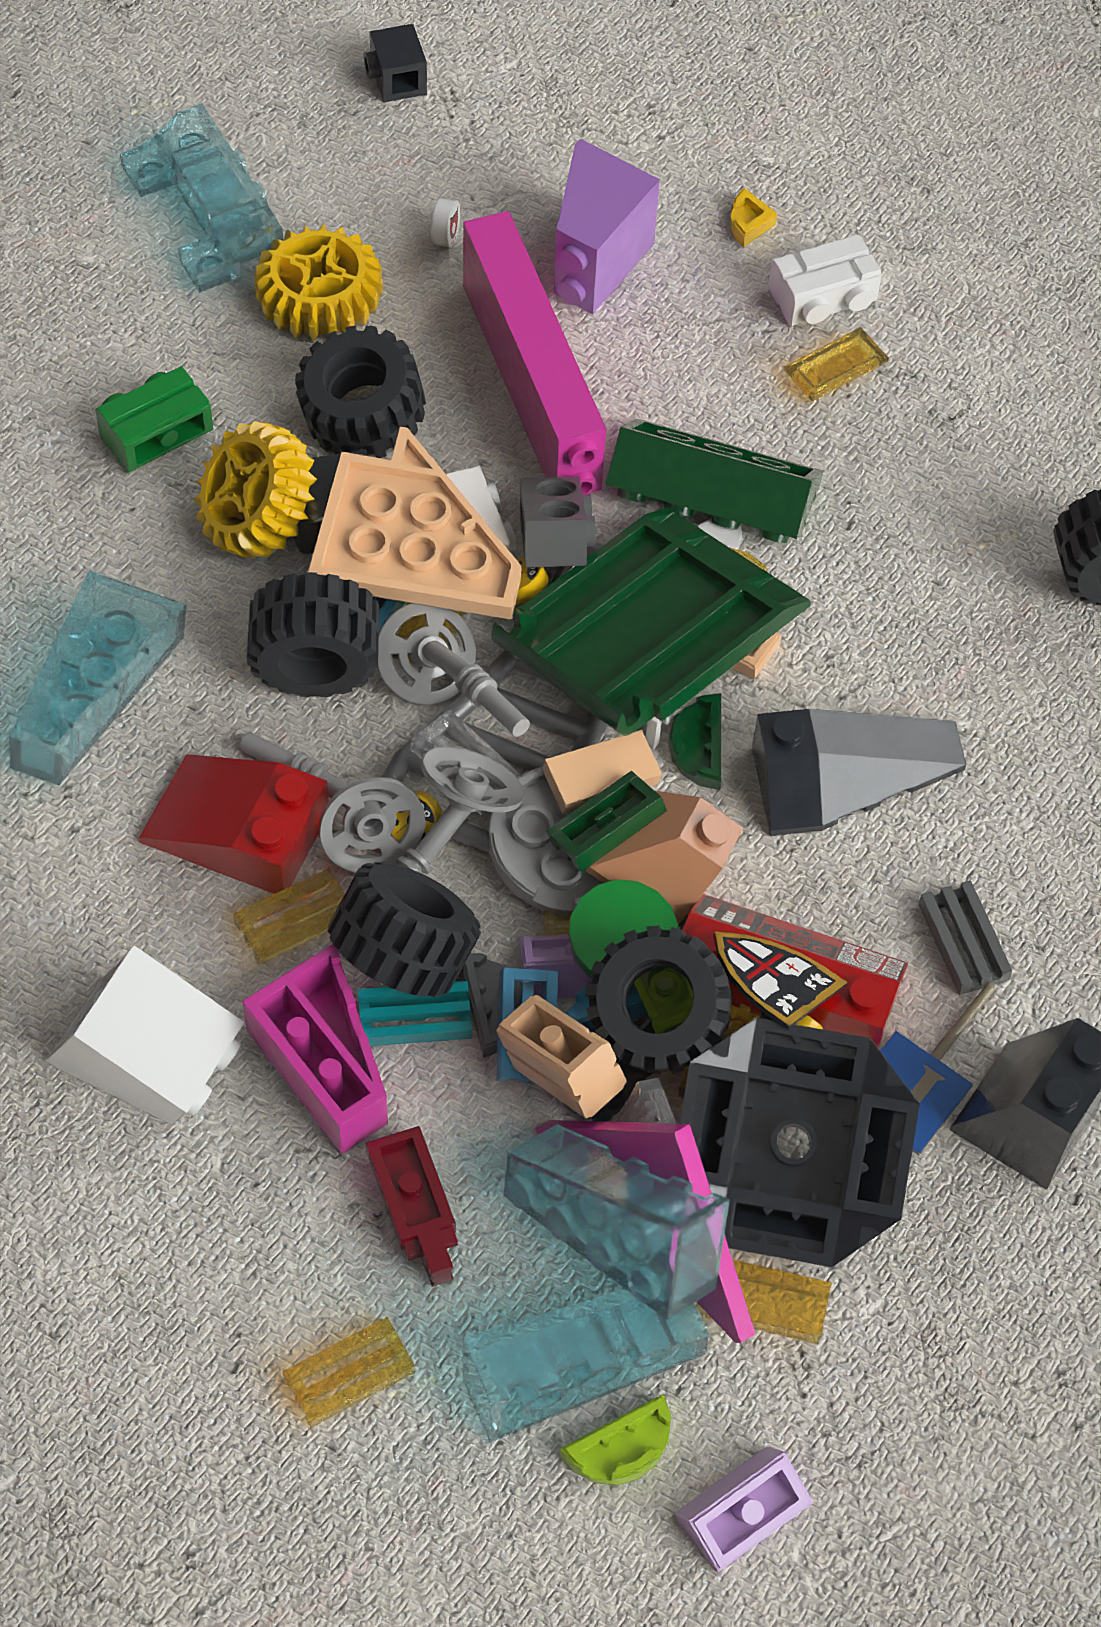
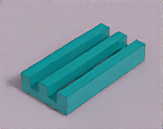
[358,981,472,1046]

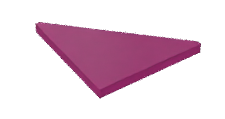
[535,1120,755,1343]

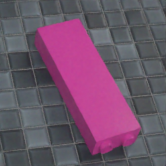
[463,211,606,495]

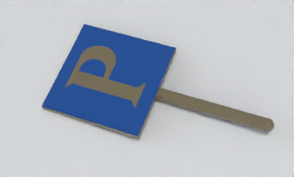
[880,983,995,1156]

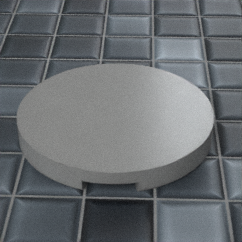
[488,767,619,915]

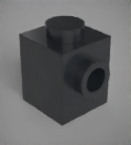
[363,24,427,102]

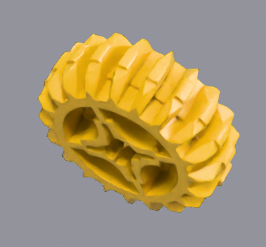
[254,223,383,342]
[193,421,317,559]

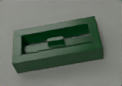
[546,770,667,872]

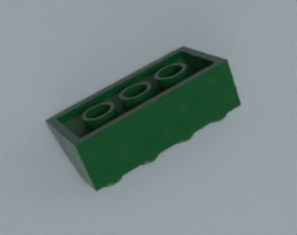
[605,419,824,543]

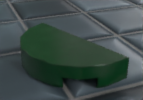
[668,693,721,790]

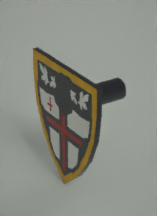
[713,932,847,1030]

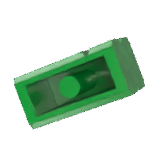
[95,366,214,473]

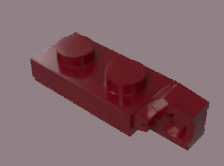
[365,1126,458,1287]

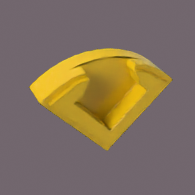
[730,187,777,248]

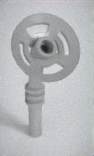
[377,603,530,737]
[239,732,425,873]
[396,747,524,874]

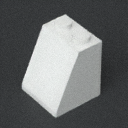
[46,945,244,1124]

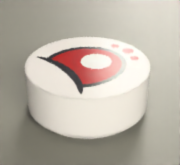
[430,198,460,248]

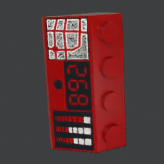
[683,894,908,1049]

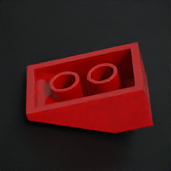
[139,754,329,898]

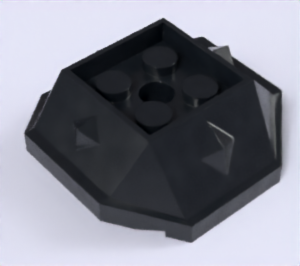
[679,1018,920,1268]

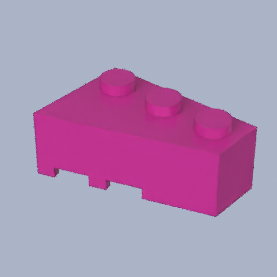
[242,944,388,1154]

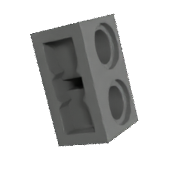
[520,476,596,567]

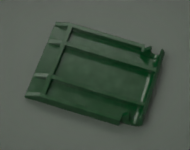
[491,507,811,736]

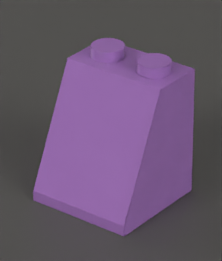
[554,139,660,314]

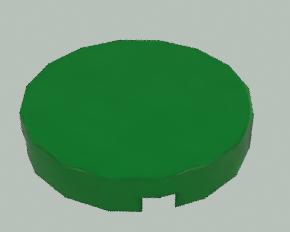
[569,879,678,985]

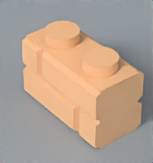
[496,995,627,1118]

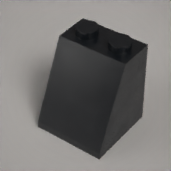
[950,1018,1101,1190]

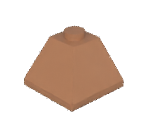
[585,791,743,926]

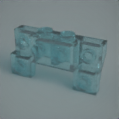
[120,103,283,293]

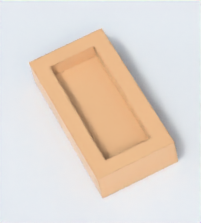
[542,730,662,814]

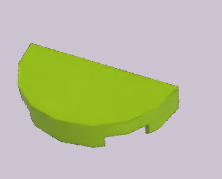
[559,1393,671,1485]

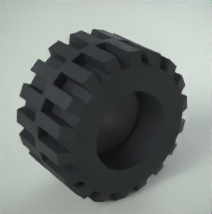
[295,325,426,458]
[1053,489,1101,605]
[247,572,379,697]
[327,862,481,997]
[585,925,733,1074]

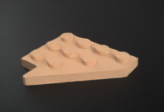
[308,427,521,619]

